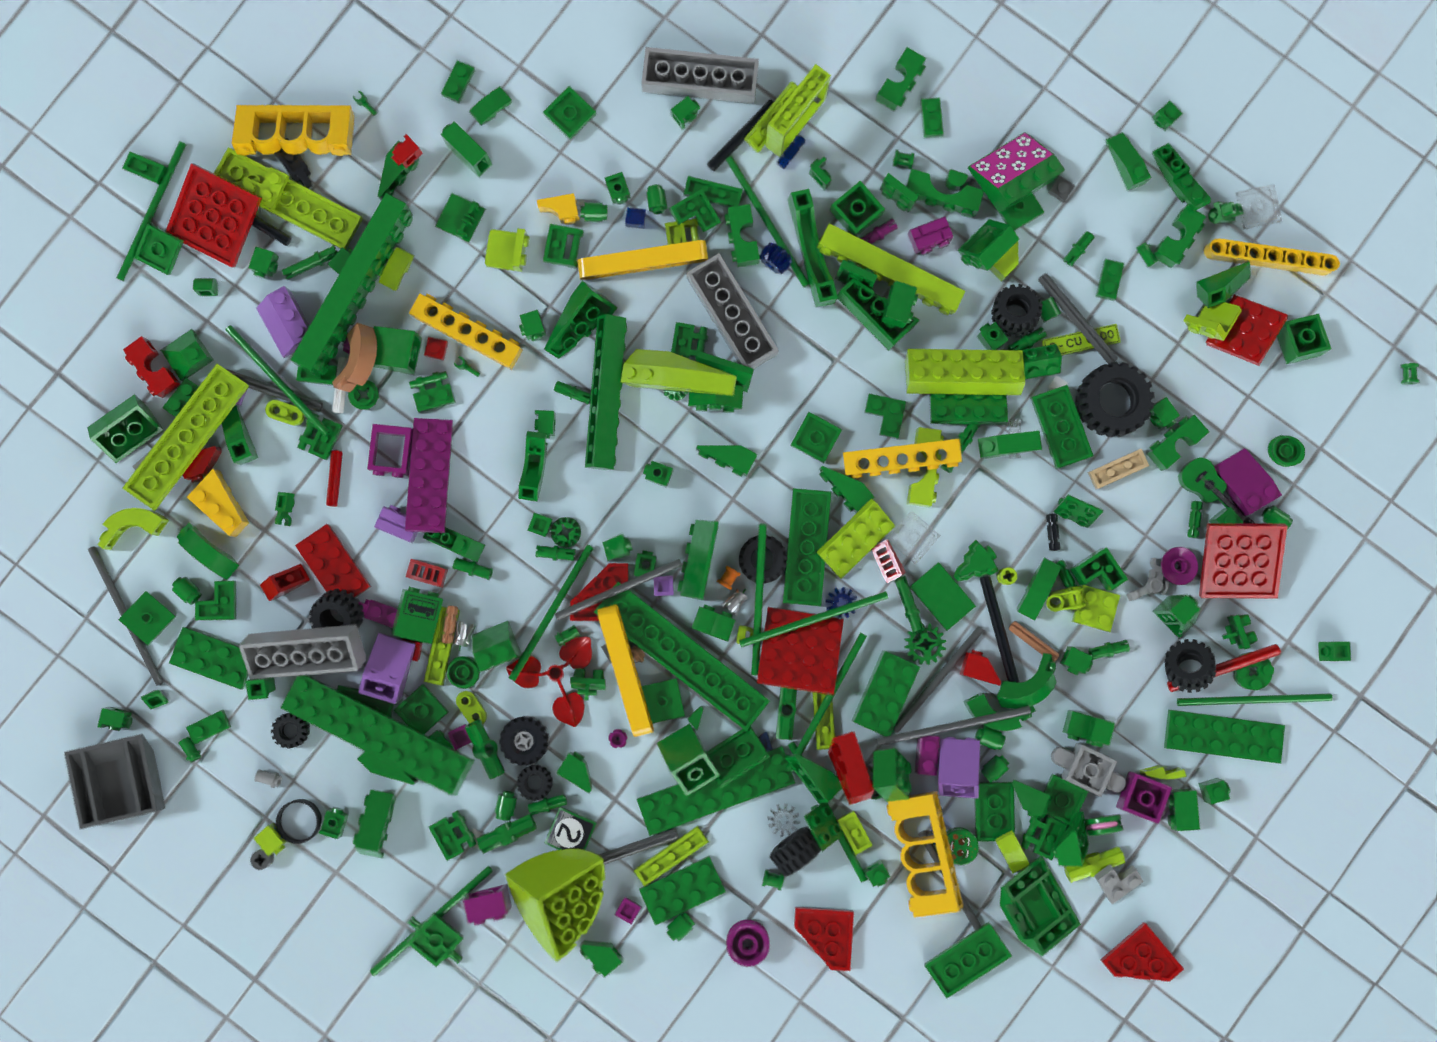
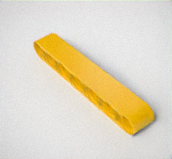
[1204,238,1340,276]
[577,240,708,280]
[597,604,654,737]

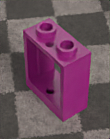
[367,424,413,478]

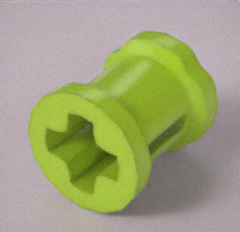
[997,567,1017,585]

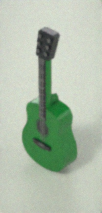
[1178,458,1255,523]

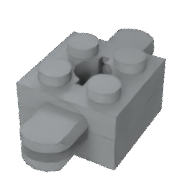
[1051,743,1126,797]

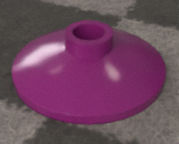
[1161,547,1198,585]

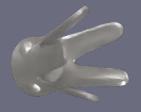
[721,589,748,617]
[453,621,476,651]

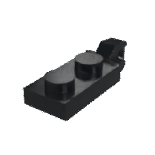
[274,138,313,188]

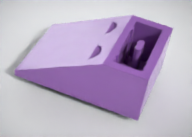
[358,633,416,704]

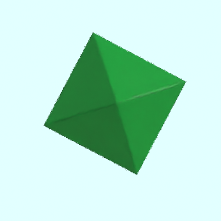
[141,690,169,710]

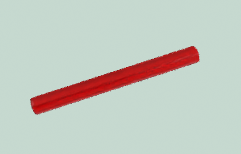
[1167,644,1281,692]

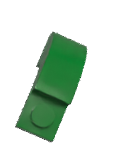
[518,431,548,502]
[177,522,240,580]
[997,653,1057,709]
[963,693,1036,731]

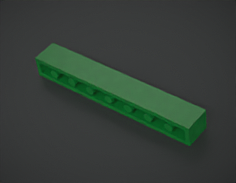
[585,314,627,470]

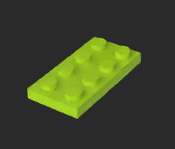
[817,499,895,579]

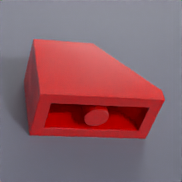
[183,446,222,482]
[260,564,310,601]
[960,650,1001,686]

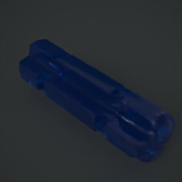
[777,135,806,169]

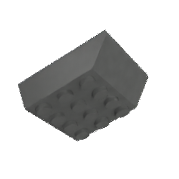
[64,734,166,829]

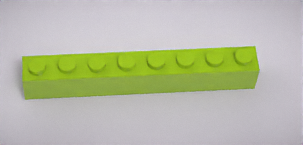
[817,223,965,315]

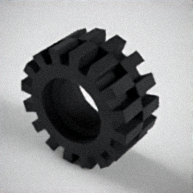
[271,713,310,749]
[517,765,553,801]

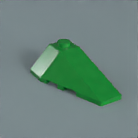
[544,281,618,359]

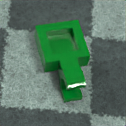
[275,492,295,526]

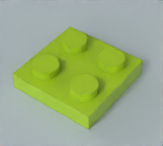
[1072,585,1120,632]

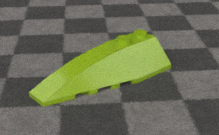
[621,349,737,396]

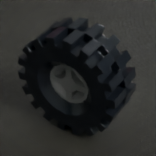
[499,716,550,766]

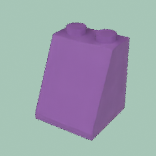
[938,737,980,798]

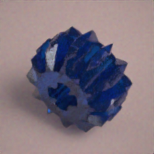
[759,243,792,274]
[825,587,857,619]

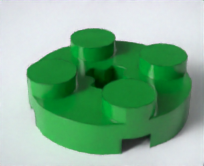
[1233,652,1274,690]

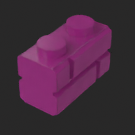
[908,216,953,255]
[914,735,940,776]

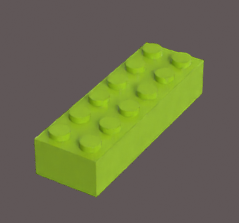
[905,349,1025,395]

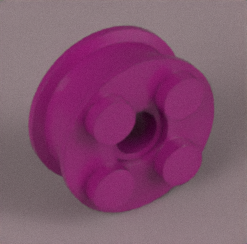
[726,919,770,967]

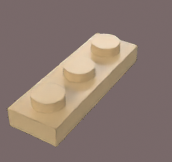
[1088,449,1149,490]

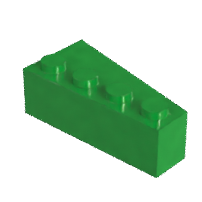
[837,278,920,351]

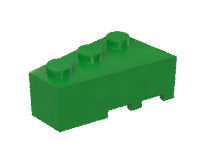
[1153,595,1201,639]
[353,790,396,859]

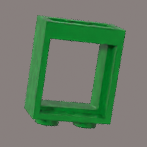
[958,219,1019,271]

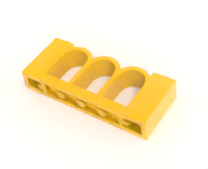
[232,105,355,156]
[887,791,963,918]

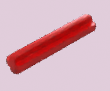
[326,450,343,507]

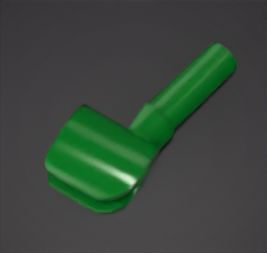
[353,91,377,116]
[454,356,480,377]

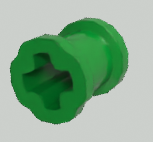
[892,150,915,170]
[1400,363,1420,385]
[762,869,784,891]

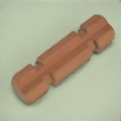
[442,606,458,644]

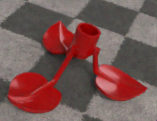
[506,637,592,727]

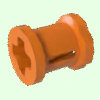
[717,565,741,590]

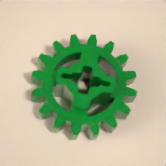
[904,623,946,665]

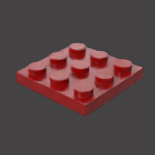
[1206,294,1288,366]

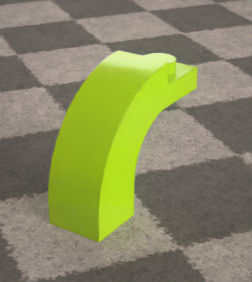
[97,508,169,550]

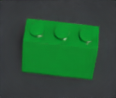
[87,394,163,463]

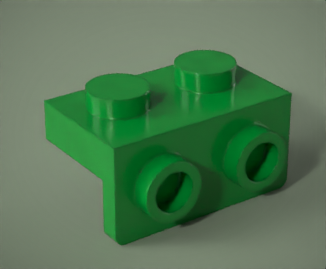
[1022,344,1062,379]

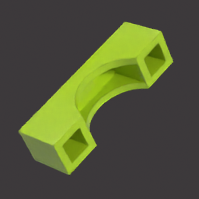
[907,427,944,507]

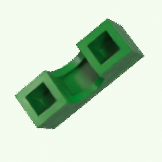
[876,47,926,112]
[724,204,760,267]
[1153,205,1206,268]
[1147,415,1210,471]

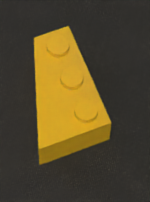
[187,469,249,537]

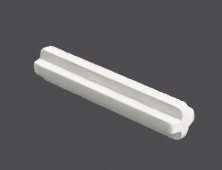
[332,357,349,414]

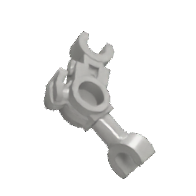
[1126,558,1169,601]

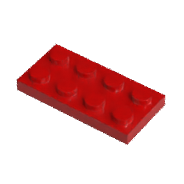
[295,524,371,598]

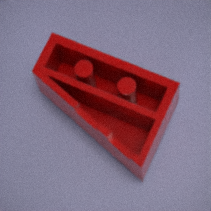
[828,731,875,805]

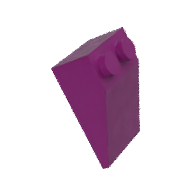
[1214,448,1282,516]

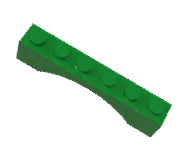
[787,189,838,308]

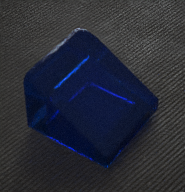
[625,208,646,229]

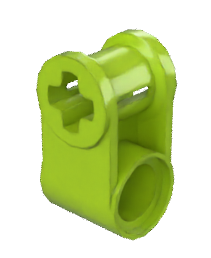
[1046,586,1086,611]

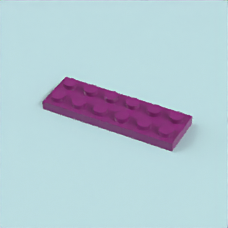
[405,418,453,533]

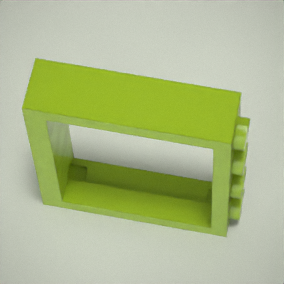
[765,64,831,157]

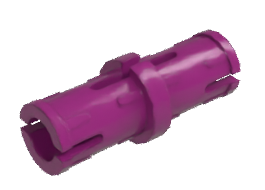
[860,218,898,244]

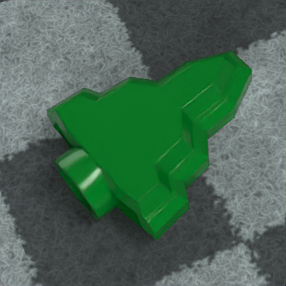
[953,540,999,581]

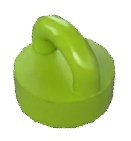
[736,625,753,644]

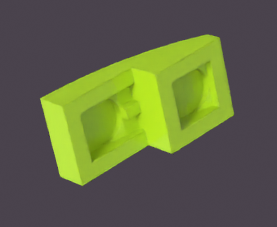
[379,247,414,291]
[1140,765,1187,779]
[995,830,1029,874]

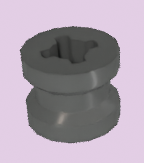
[250,849,274,870]

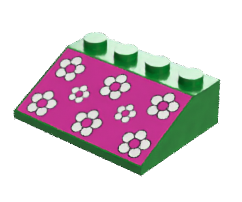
[968,132,1065,214]

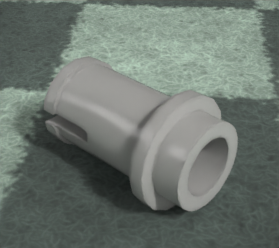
[255,769,282,788]

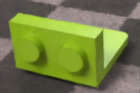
[485,228,530,272]
[1183,302,1242,341]

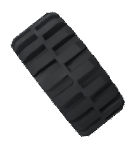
[1076,362,1155,437]

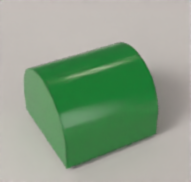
[945,169,968,191]
[193,278,218,296]
[1040,297,1062,323]

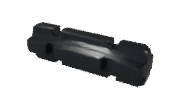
[1046,513,1060,551]

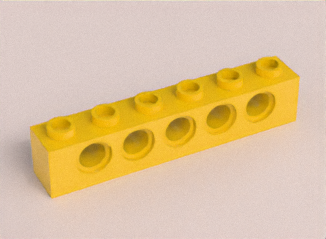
[409,293,523,370]
[843,439,963,478]

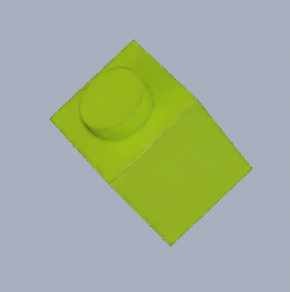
[253,823,287,856]

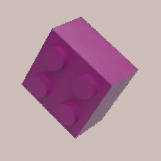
[1116,771,1172,824]
[463,884,512,925]

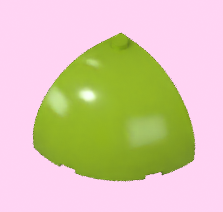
[505,849,605,962]

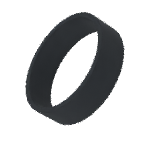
[276,799,322,844]

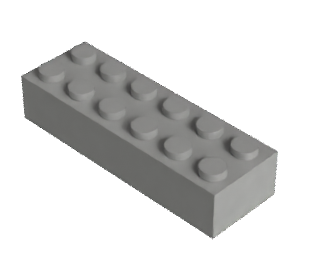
[642,47,759,104]
[686,253,779,369]
[239,625,367,679]

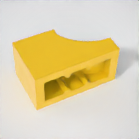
[537,193,580,225]

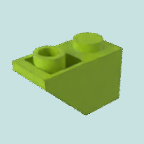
[989,241,1019,282]

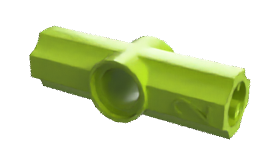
[1064,846,1125,883]

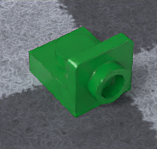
[1152,101,1183,131]
[809,157,831,190]
[1318,642,1351,661]

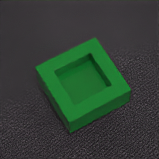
[527,513,553,537]

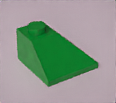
[160,329,214,382]
[1054,812,1089,866]

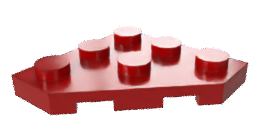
[570,563,629,621]
[794,907,854,971]
[1100,922,1184,982]

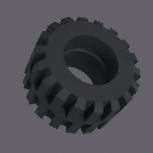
[991,284,1043,337]
[739,535,787,583]
[309,589,364,628]
[1164,639,1216,693]
[769,826,821,876]

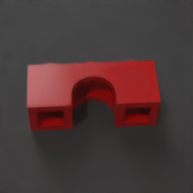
[123,336,181,398]

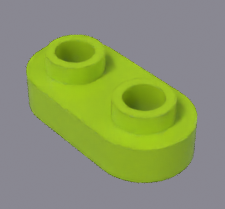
[265,400,305,426]
[456,691,487,724]

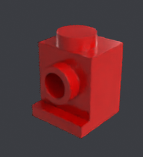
[391,134,423,169]

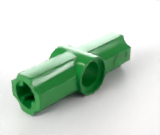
[775,687,797,740]
[465,719,505,779]
[476,814,537,854]

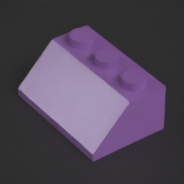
[256,286,310,358]

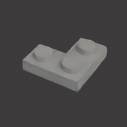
[1094,864,1143,904]

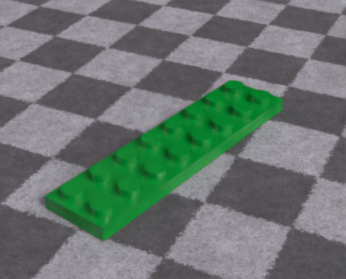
[637,746,795,836]

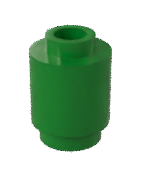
[646,184,668,215]
[581,202,607,222]
[1262,505,1293,530]
[172,577,202,605]
[975,725,1006,750]
[981,754,1010,783]
[495,791,517,821]
[666,912,695,941]

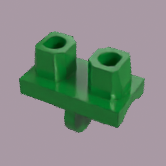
[1208,201,1244,224]
[1222,614,1258,649]
[570,668,606,701]

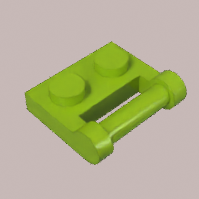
[665,219,700,245]

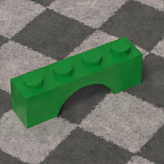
[906,169,984,217]

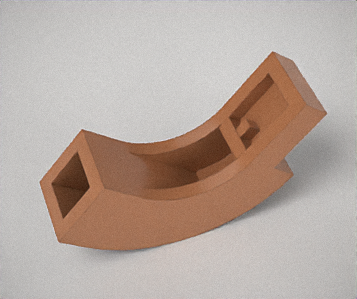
[332,322,377,392]

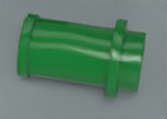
[1136,242,1158,267]
[554,625,580,646]
[178,737,201,763]

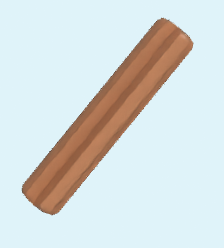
[1009,621,1059,662]

